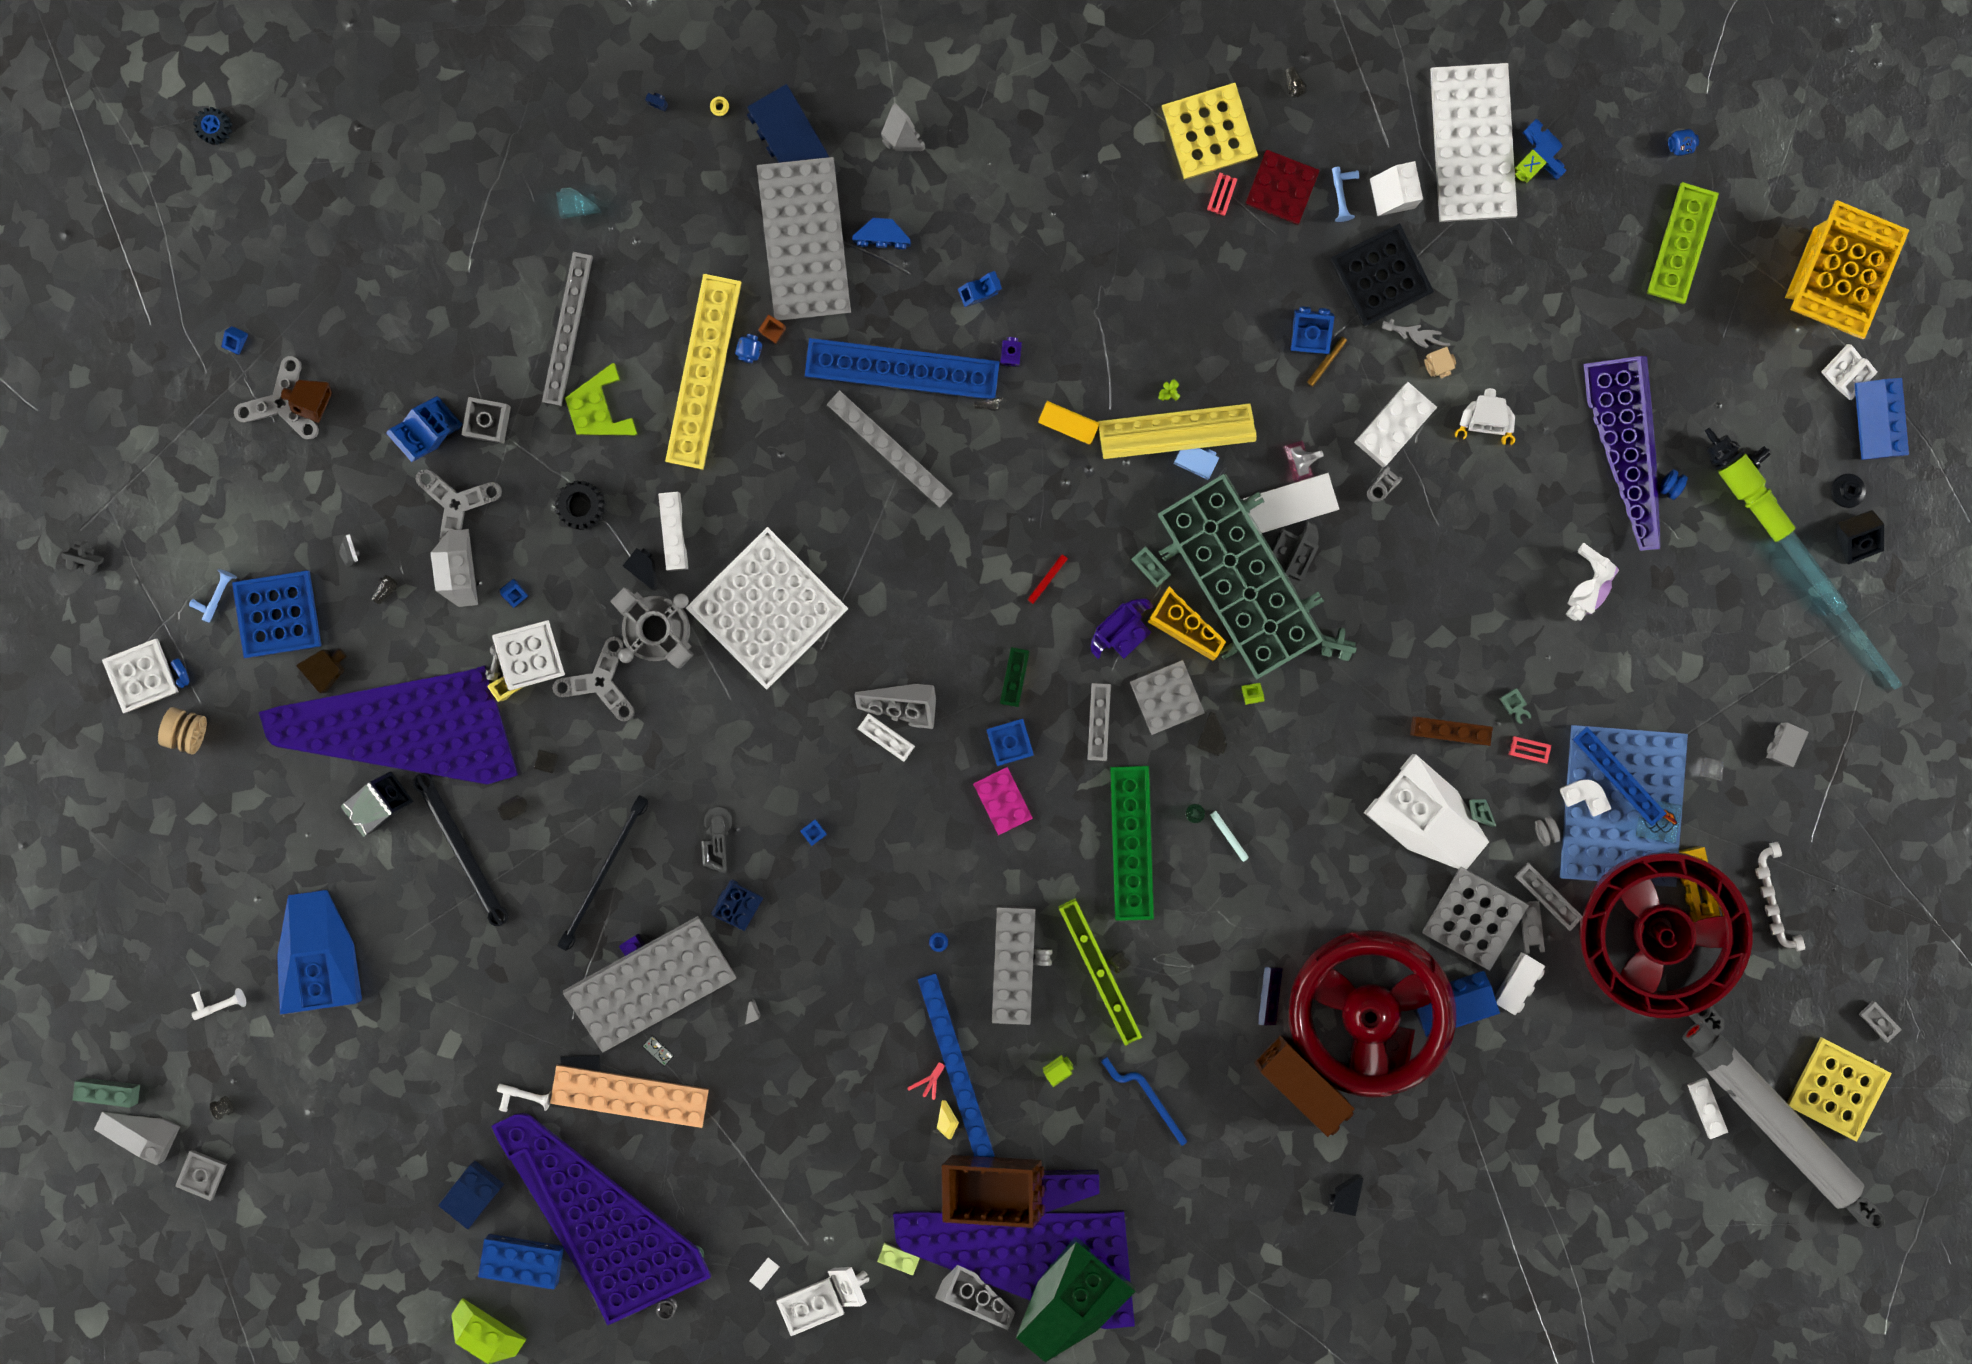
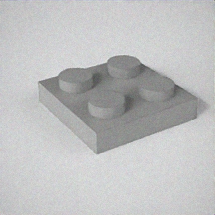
[175,1150,227,1201]

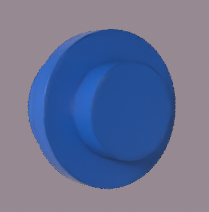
[929,932,948,952]

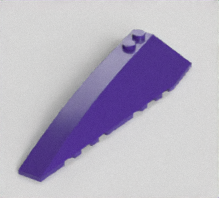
[1584,356,1660,551]

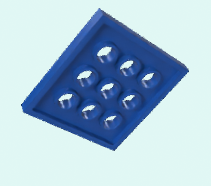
[232,571,322,658]

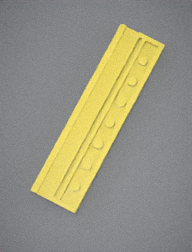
[1098,404,1257,459]

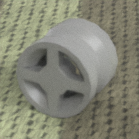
[1033,948,1052,966]

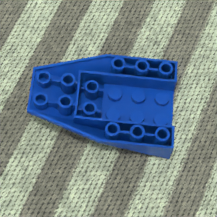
[277,890,362,1015]

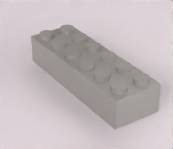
[992,905,1035,1025]

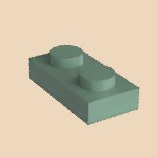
[1131,546,1171,588]

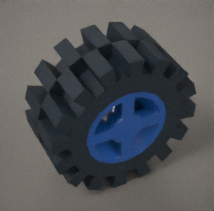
[193,107,232,145]

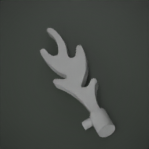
[1382,319,1450,348]

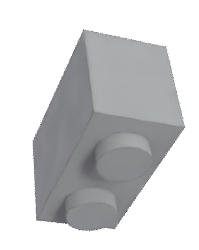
[1766,722,1809,767]

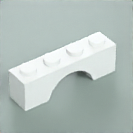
[658,492,688,571]

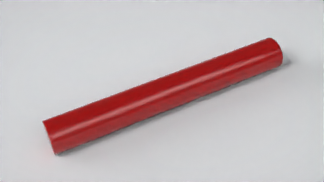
[1027,554,1068,604]

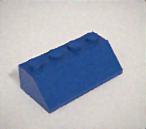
[1854,378,1909,460]
[1414,971,1500,1037]

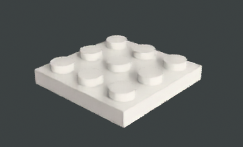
[492,620,565,691]
[102,639,179,713]

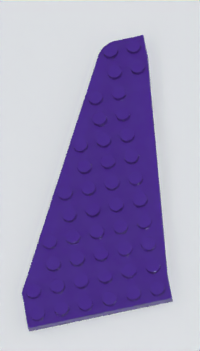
[259,666,518,784]
[491,1113,711,1326]
[893,1210,1135,1329]

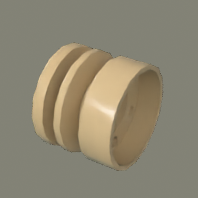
[158,707,207,755]

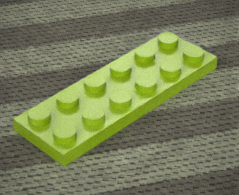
[1647,182,1719,305]

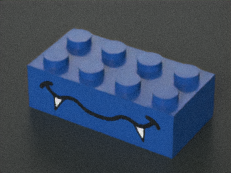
[478,1234,564,1290]

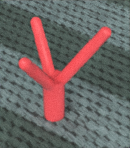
[907,1062,945,1100]

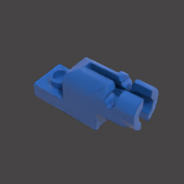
[1523,119,1567,180]

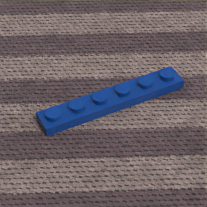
[1572,727,1667,826]

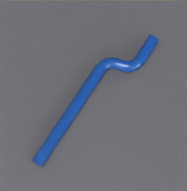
[1101,1057,1187,1146]

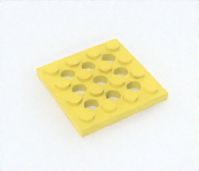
[1162,83,1258,180]
[1787,1037,1892,1142]

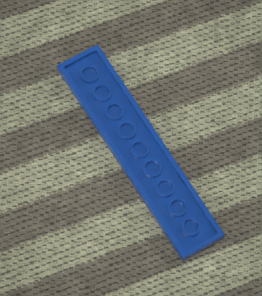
[805,338,1000,400]

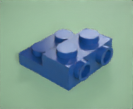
[1291,306,1335,354]

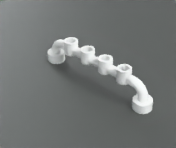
[1755,842,1805,951]

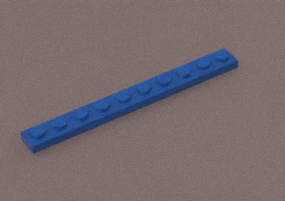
[918,973,995,1157]

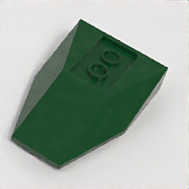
[1016,1236,1136,1362]

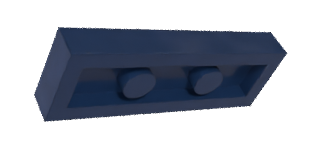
[1258,967,1283,1026]

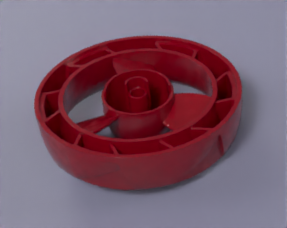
[1579,851,1753,1018]
[1289,930,1456,1098]

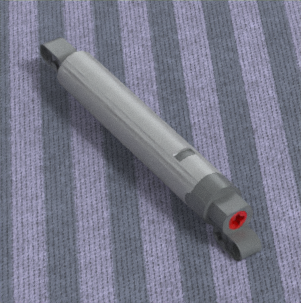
[1682,1007,1886,1229]

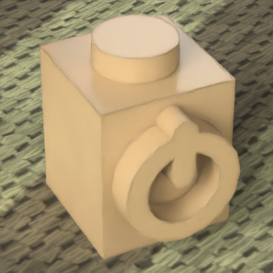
[1424,347,1456,378]

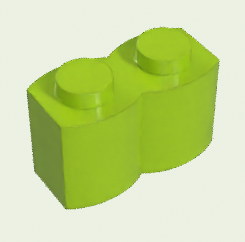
[1043,1055,1074,1087]

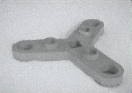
[234,356,319,440]
[415,469,502,542]
[552,637,634,721]

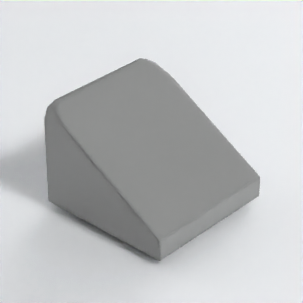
[745,999,761,1024]

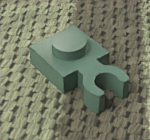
[1499,688,1531,724]

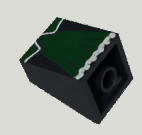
[341,771,414,837]

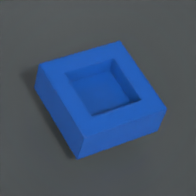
[800,819,827,846]

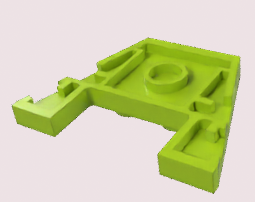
[565,363,638,436]

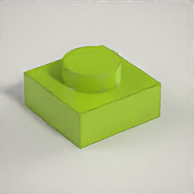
[1241,683,1264,705]

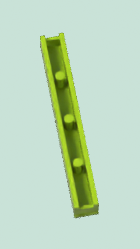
[1058,898,1142,1046]

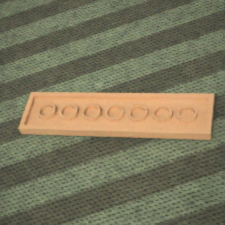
[550,1064,709,1128]

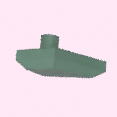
[1469,799,1496,827]

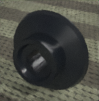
[1831,474,1866,508]

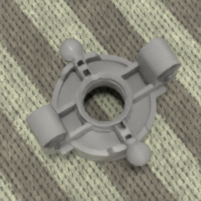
[610,587,694,669]

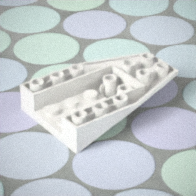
[1364,754,1489,869]

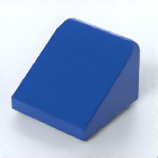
[221,326,248,355]
[499,579,528,608]

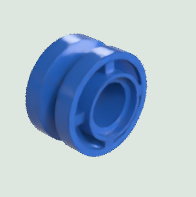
[1659,469,1688,500]

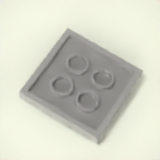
[1130,660,1205,735]

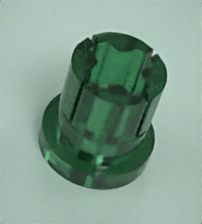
[1186,804,1205,823]

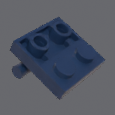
[711,879,763,931]

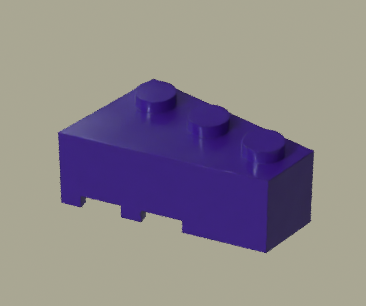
[1042,1170,1099,1213]

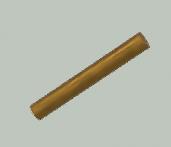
[1307,336,1347,387]

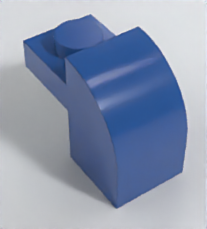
[958,271,1002,307]

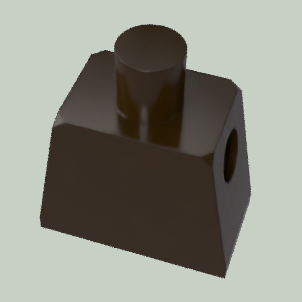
[296,648,347,693]

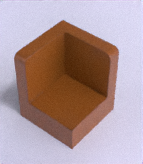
[758,314,786,344]

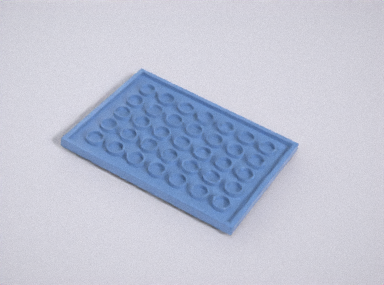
[1560,725,1688,887]

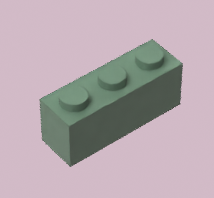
[72,1078,140,1108]

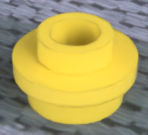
[710,96,729,116]

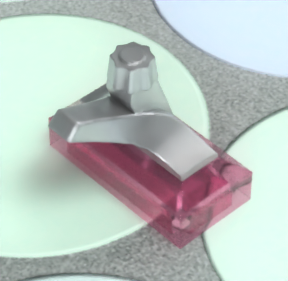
[1284,440,1324,483]

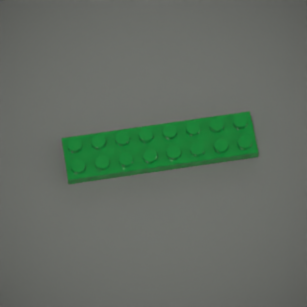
[1110,766,1154,921]

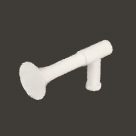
[191,988,246,1020]
[497,1083,552,1112]

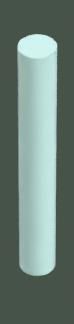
[1210,811,1249,862]

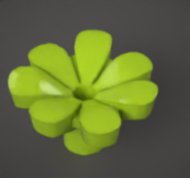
[1158,379,1180,401]

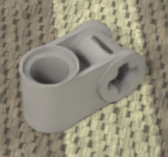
[1367,466,1403,503]

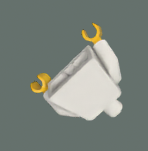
[1455,388,1515,445]

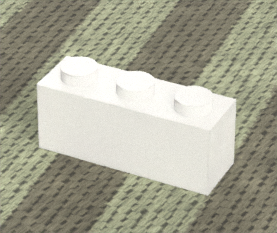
[1495,952,1545,1015]

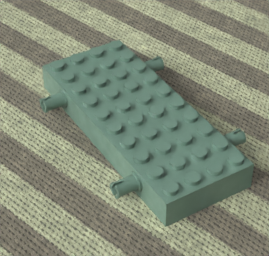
[1158,473,1325,680]

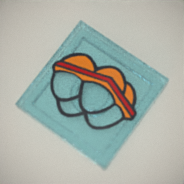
[1636,800,1682,843]

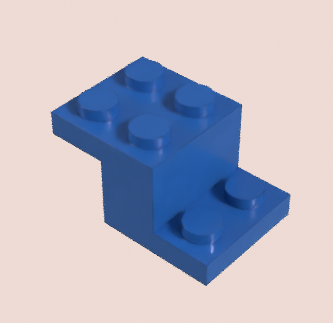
[386,396,463,462]

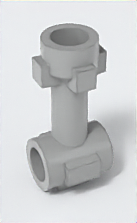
[485,645,501,681]

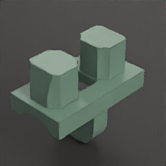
[1321,628,1357,661]

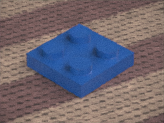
[986,719,1034,766]

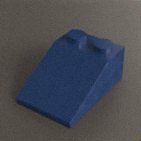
[438,1161,504,1230]

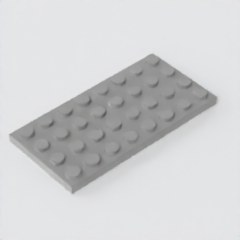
[757,157,851,320]
[563,916,736,1053]

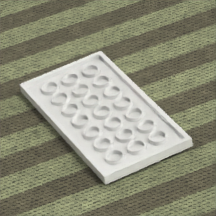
[1430,63,1517,222]

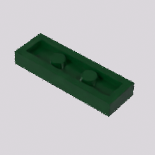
[1000,647,1030,707]

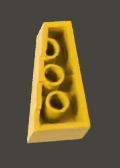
[1148,586,1226,661]

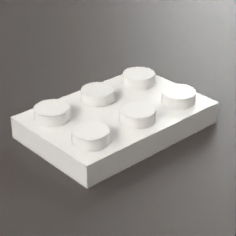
[776,1277,845,1336]

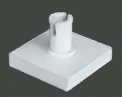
[828,1267,869,1307]

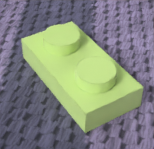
[877,1242,920,1275]

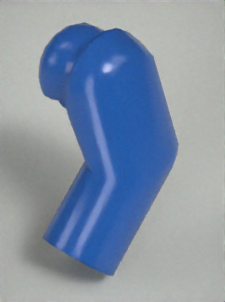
[171,659,190,688]

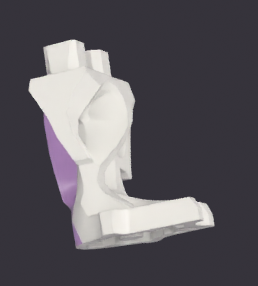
[1566,543,1619,621]

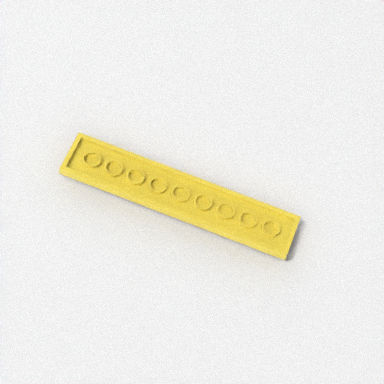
[665,274,742,470]

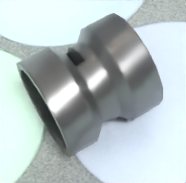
[656,1296,677,1320]

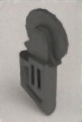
[701,806,733,873]

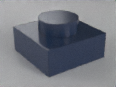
[645,93,668,112]

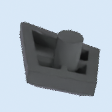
[339,533,360,568]

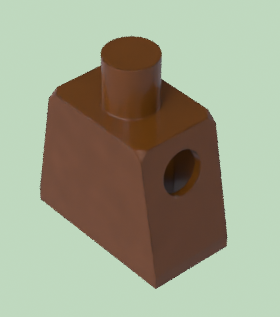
[281,380,332,423]

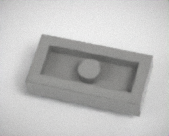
[1859,1001,1902,1043]

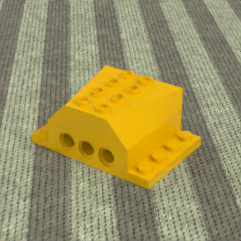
[1785,200,1909,339]

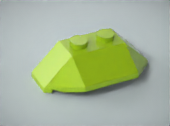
[451,1298,526,1364]

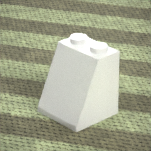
[1370,161,1423,216]

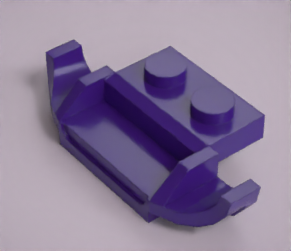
[1091,599,1154,659]

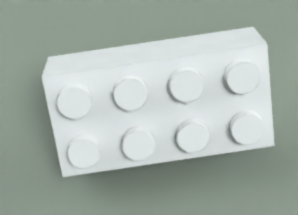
[1354,382,1437,467]

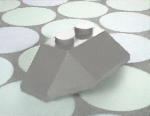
[431,529,478,607]

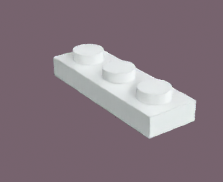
[1687,1078,1728,1139]

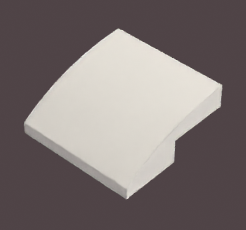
[1821,344,1877,400]

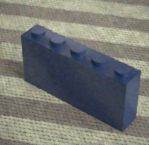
[746,84,836,172]

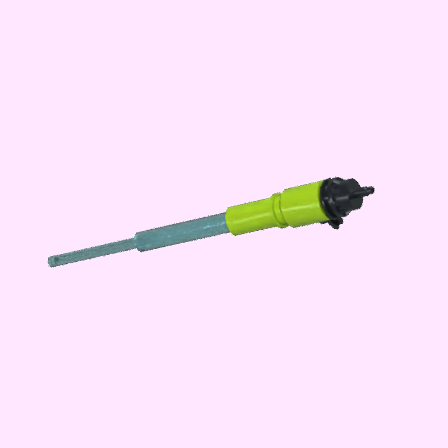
[1705,428,1902,690]

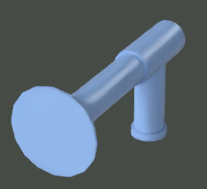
[1332,167,1359,222]
[189,569,237,623]

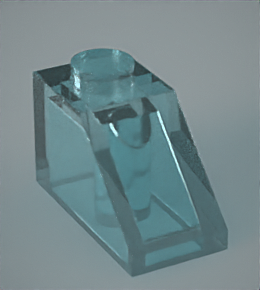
[556,188,601,219]

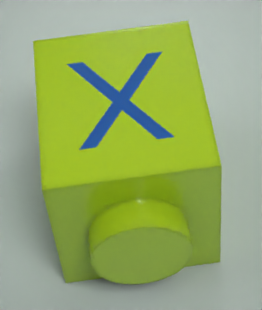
[1514,150,1547,183]

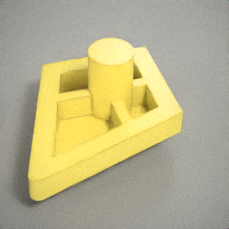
[937,1100,959,1139]

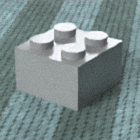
[462,397,511,444]

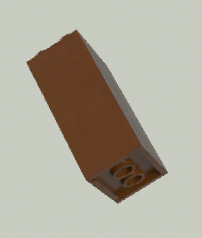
[1254,1035,1355,1137]
[942,1155,1045,1228]

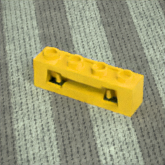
[1679,846,1721,922]

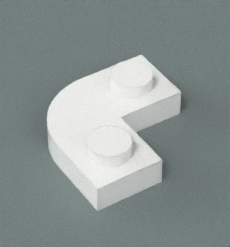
[1559,779,1611,817]

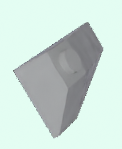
[881,103,925,151]
[854,684,936,729]
[94,1112,180,1165]
[935,1265,1015,1330]

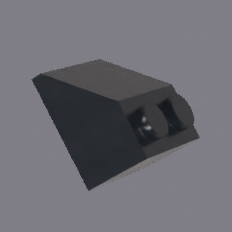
[1837,510,1884,565]

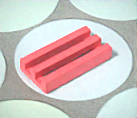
[1207,173,1237,216]
[1508,736,1552,764]

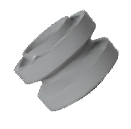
[1535,816,1560,846]

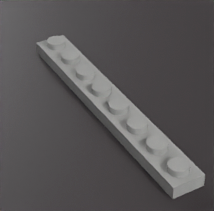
[542,252,593,407]
[827,390,953,508]

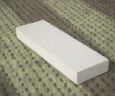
[858,713,915,762]

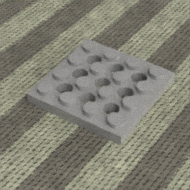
[1422,867,1529,971]

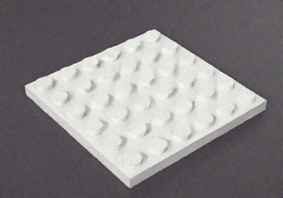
[686,527,848,690]

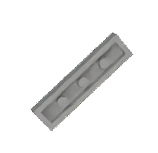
[1087,683,1111,761]
[1514,863,1582,931]

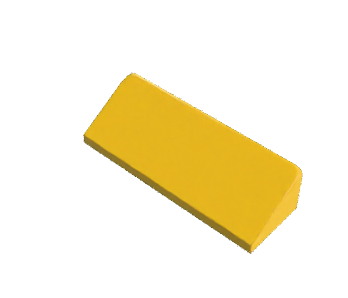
[1038,401,1100,444]

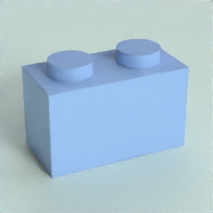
[1173,448,1219,480]

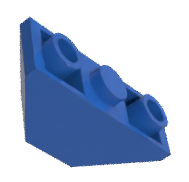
[852,218,911,249]

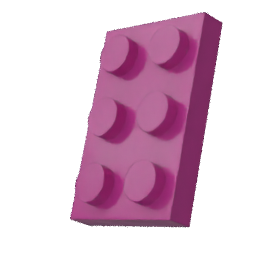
[973,767,1033,835]

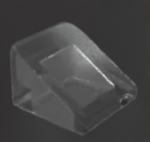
[1700,758,1723,781]

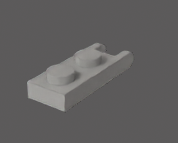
[1520,900,1545,954]

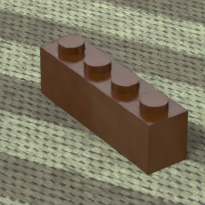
[1410,716,1493,746]

